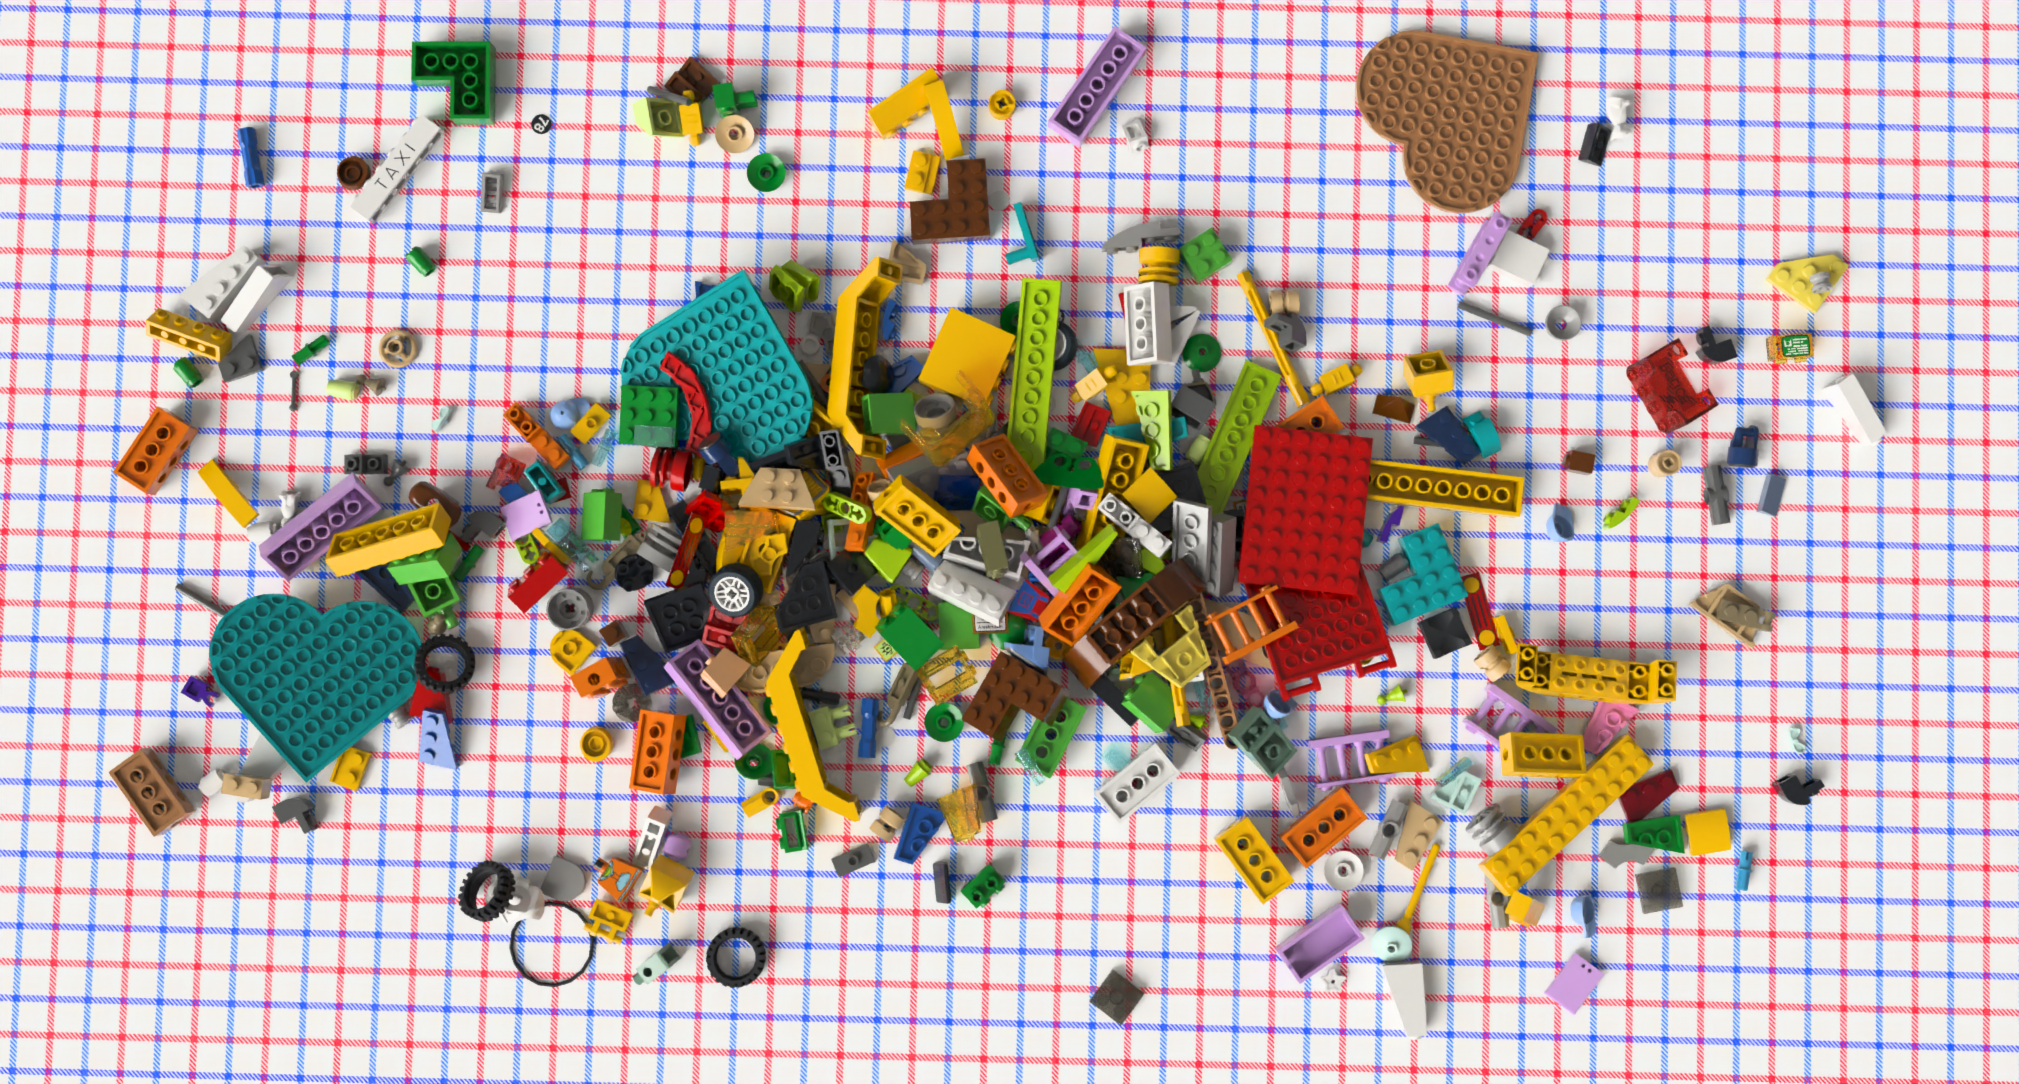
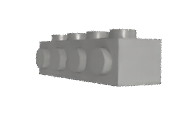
[1203,513,1237,597]

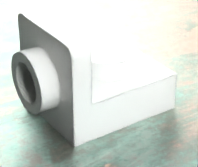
[1121,119,1149,154]

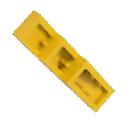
[198,459,260,528]

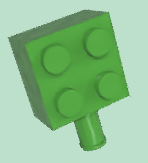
[971,484,1033,533]
[408,572,466,629]

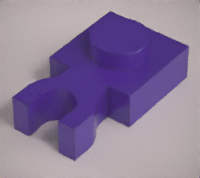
[180,675,221,707]

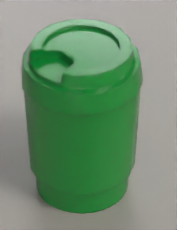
[406,246,436,277]
[173,357,204,388]

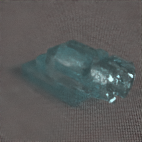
[547,517,599,572]

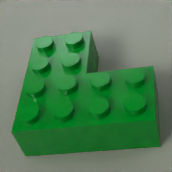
[411,41,496,125]

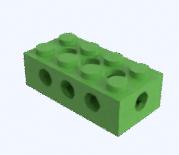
[1015,698,1087,779]

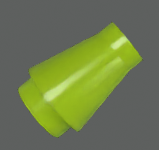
[904,758,933,787]

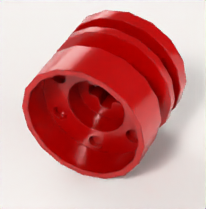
[650,446,693,492]

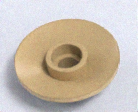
[715,115,754,153]

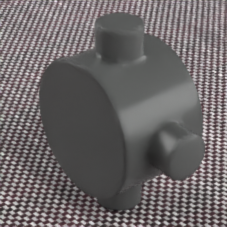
[1073,507,1087,521]

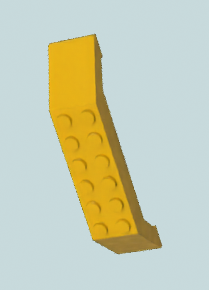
[827,257,903,460]
[764,627,863,822]

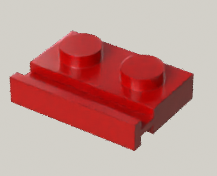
[1071,401,1112,448]

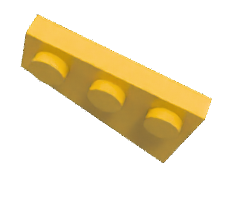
[1364,734,1430,773]

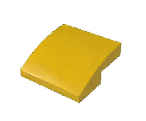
[1121,467,1177,524]
[1685,808,1731,856]

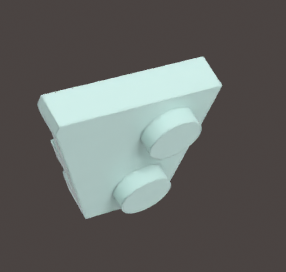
[1429,770,1482,815]

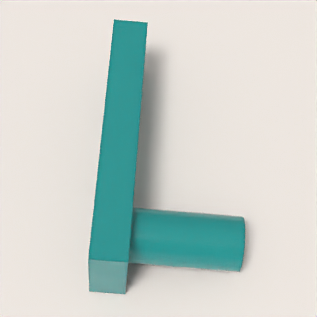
[1005,202,1041,265]

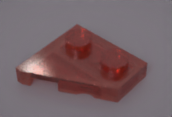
[486,453,526,490]

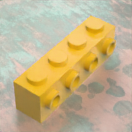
[146,308,232,362]

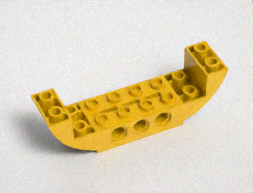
[1516,643,1677,704]

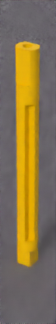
[1237,270,1310,407]
[1161,615,1191,727]

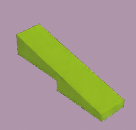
[1048,524,1118,593]

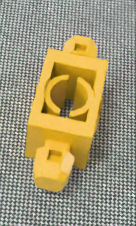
[679,90,705,146]
[1310,363,1363,397]
[1070,365,1118,403]

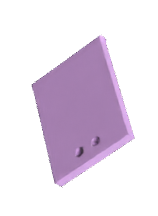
[499,490,553,542]
[1544,952,1604,1015]

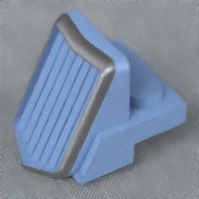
[1004,625,1050,676]

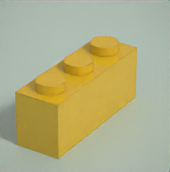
[1505,890,1546,928]

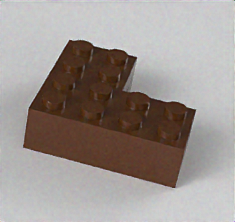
[910,158,990,245]
[961,651,1071,742]

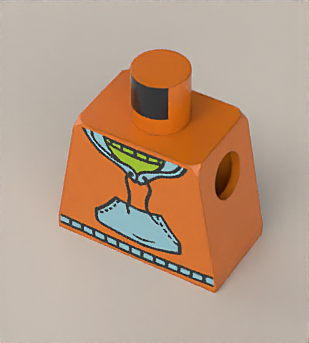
[593,856,644,903]

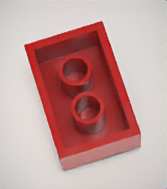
[507,551,569,614]

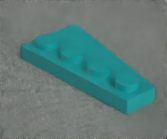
[1108,416,1189,444]

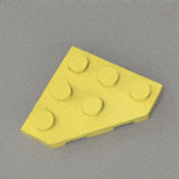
[1766,254,1849,313]

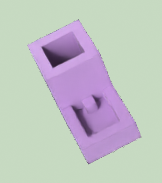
[1061,488,1098,516]

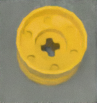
[1138,246,1180,287]

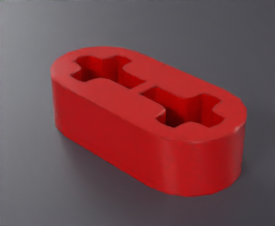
[1516,209,1547,240]

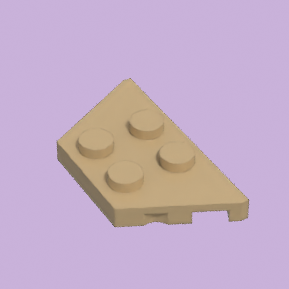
[738,468,816,511]
[1688,583,1760,649]

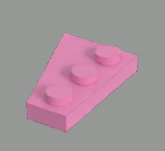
[1583,701,1639,755]

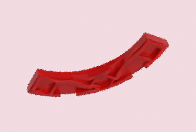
[659,351,712,458]

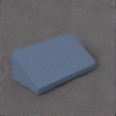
[1756,473,1786,517]

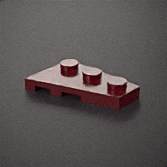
[1618,769,1679,822]

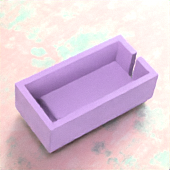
[1274,902,1365,984]

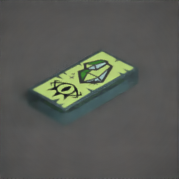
[1434,756,1473,787]

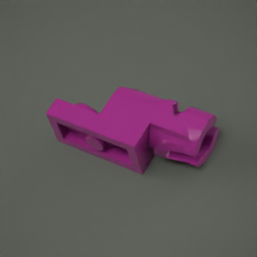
[1034,513,1083,570]

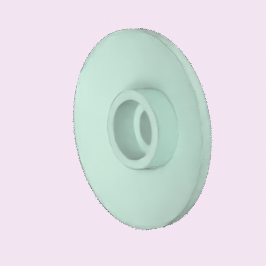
[1372,926,1412,962]

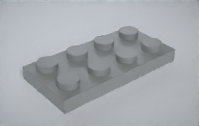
[1172,498,1212,583]

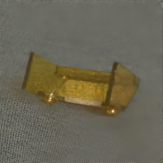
[899,369,995,467]

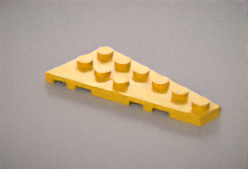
[1092,348,1151,468]

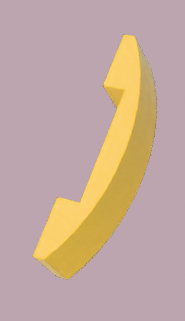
[924,80,964,160]

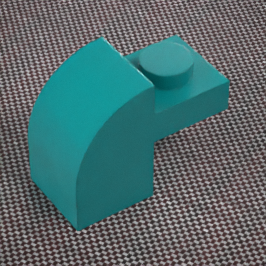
[1462,411,1501,458]

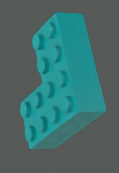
[1376,523,1468,626]

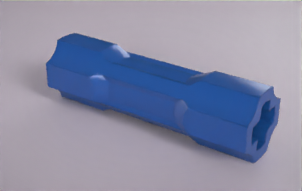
[237,127,265,189]
[858,698,880,758]

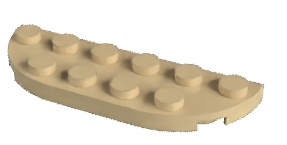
[735,643,835,693]

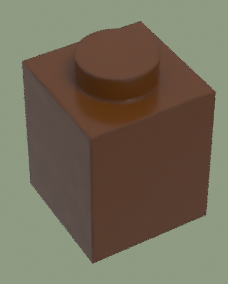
[1562,450,1596,476]
[599,620,630,647]

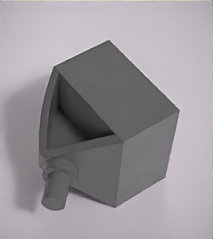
[1171,369,1216,431]

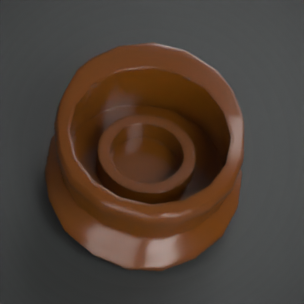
[336,156,371,191]

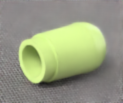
[326,379,360,400]
[1185,434,1211,466]

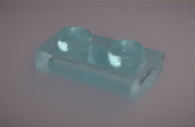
[1193,679,1212,713]

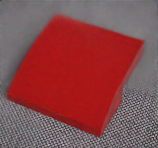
[685,490,738,533]
[701,603,751,653]

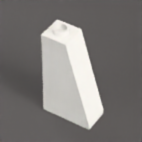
[221,264,294,333]
[1821,373,1887,446]
[233,733,289,803]
[1379,960,1427,1040]

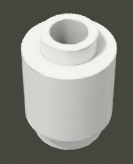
[247,521,279,543]
[198,767,228,796]

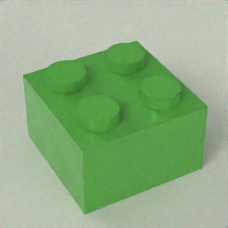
[1178,227,1233,285]

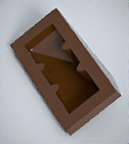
[1372,394,1415,424]

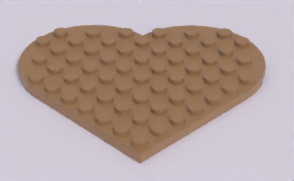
[1355,30,1539,214]

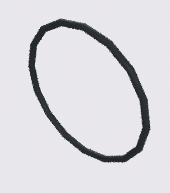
[509,902,594,987]

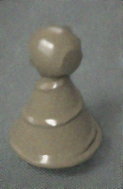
[356,374,386,396]
[427,613,447,635]

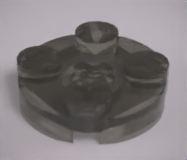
[612,683,653,723]

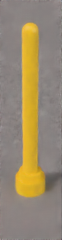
[1395,843,1440,934]

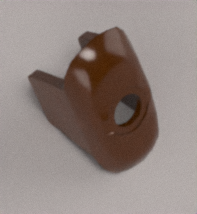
[408,481,462,528]

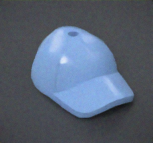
[550,398,591,430]
[1546,503,1574,543]
[1264,689,1298,719]
[1570,895,1596,938]

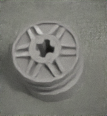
[914,393,961,445]
[636,524,682,573]
[546,587,594,631]
[1465,803,1520,856]

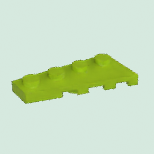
[1131,390,1173,470]

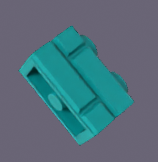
[523,460,566,505]

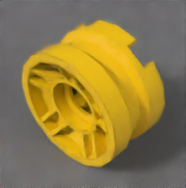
[989,90,1015,120]
[1045,634,1072,659]

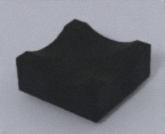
[1418,607,1473,659]

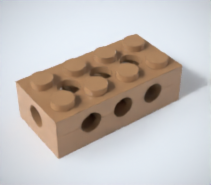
[108,747,196,837]

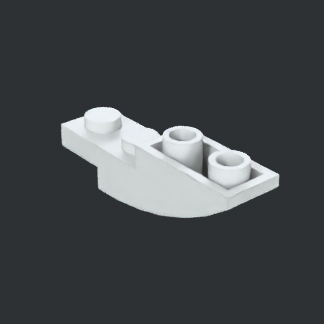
[1097,492,1173,559]

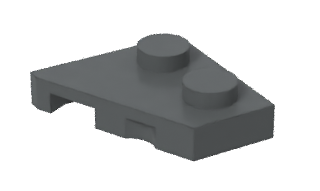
[218,334,264,383]

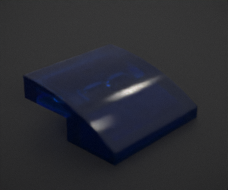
[934,475,980,511]

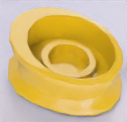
[580,726,613,762]

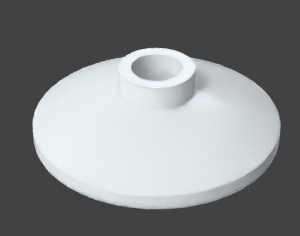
[1324,851,1364,891]

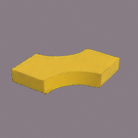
[532,527,574,565]
[750,532,790,576]
[852,584,880,638]

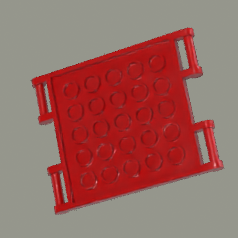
[1235,559,1397,702]

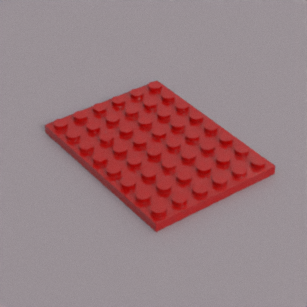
[1238,425,1373,596]

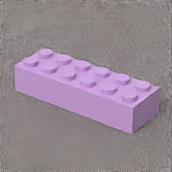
[1048,26,1147,148]
[258,472,382,582]
[663,639,773,760]

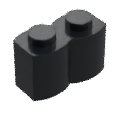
[698,465,727,495]

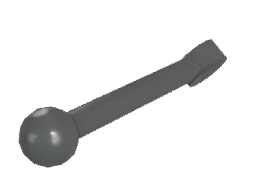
[289,371,299,412]

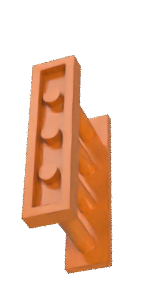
[1203,584,1299,665]

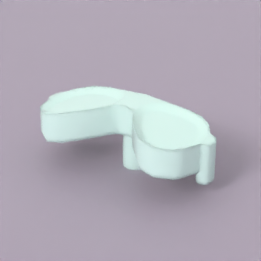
[431,407,453,433]
[1788,727,1806,754]

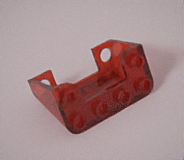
[1626,338,1719,434]

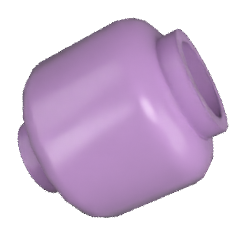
[663,832,692,863]

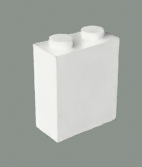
[1487,230,1550,288]

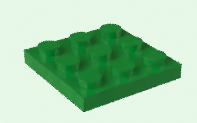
[619,385,680,447]

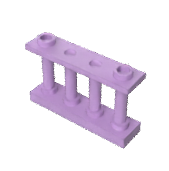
[1446,211,1513,296]
[1020,525,1078,597]
[1462,683,1558,748]
[1308,729,1396,791]

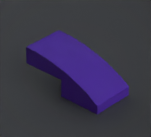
[1376,506,1404,544]

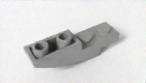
[1102,221,1180,255]

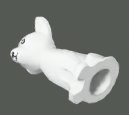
[1606,97,1632,142]
[278,489,301,529]

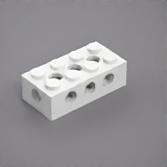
[1094,742,1181,825]

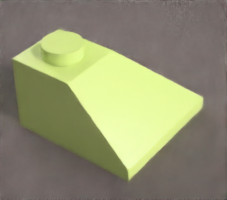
[632,97,684,138]

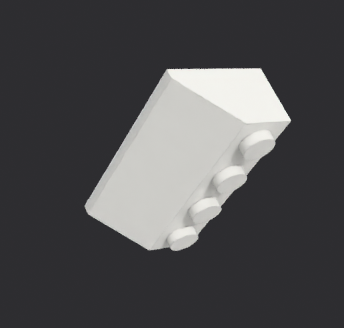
[1124,281,1172,366]
[927,559,1017,626]

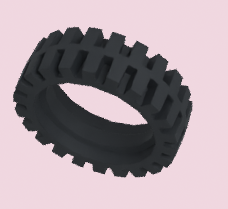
[414,634,476,694]
[458,860,516,922]
[706,927,766,988]

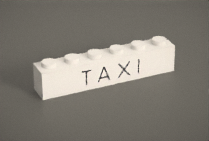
[350,114,445,224]

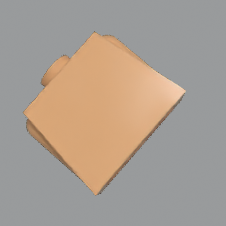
[701,647,751,698]

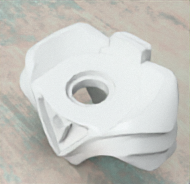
[485,876,545,925]

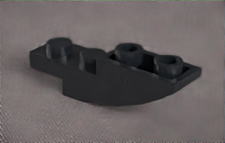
[819,429,854,504]

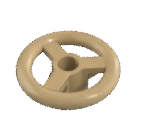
[378,329,418,368]

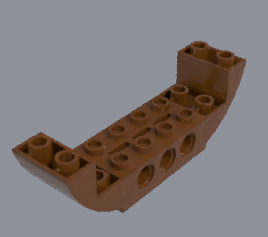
[1062,558,1208,691]

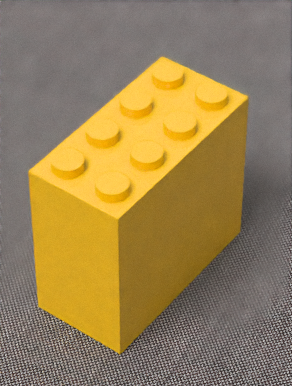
[918,307,1017,412]

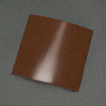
[664,56,721,104]

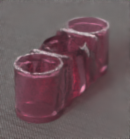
[1224,658,1265,708]

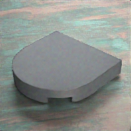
[540,855,586,901]

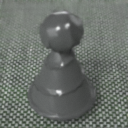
[383,459,410,487]

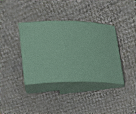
[1227,706,1298,779]

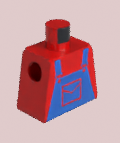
[1008,579,1051,622]

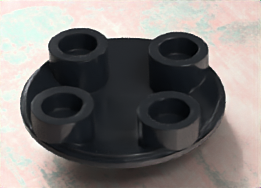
[861,355,894,394]
[615,554,654,592]

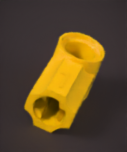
[879,588,897,618]
[741,786,781,818]

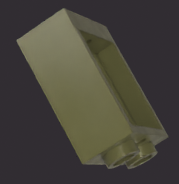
[976,520,1009,579]

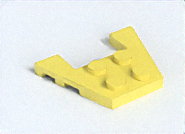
[1130,604,1212,688]

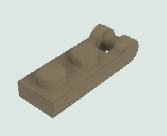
[1716,599,1776,632]

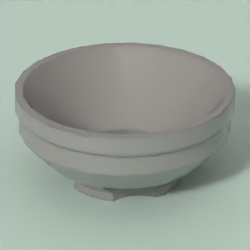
[1545,305,1582,341]

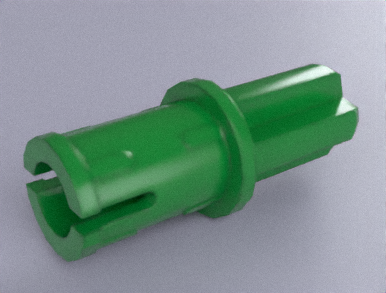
[291,335,330,366]
[453,544,485,581]
[988,733,1007,765]

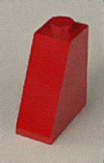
[409,665,454,724]

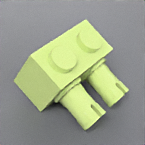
[808,703,857,750]

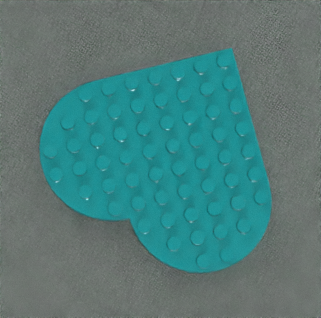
[620,269,813,462]
[209,593,422,783]

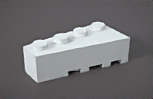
[178,246,266,322]
[943,536,1031,582]

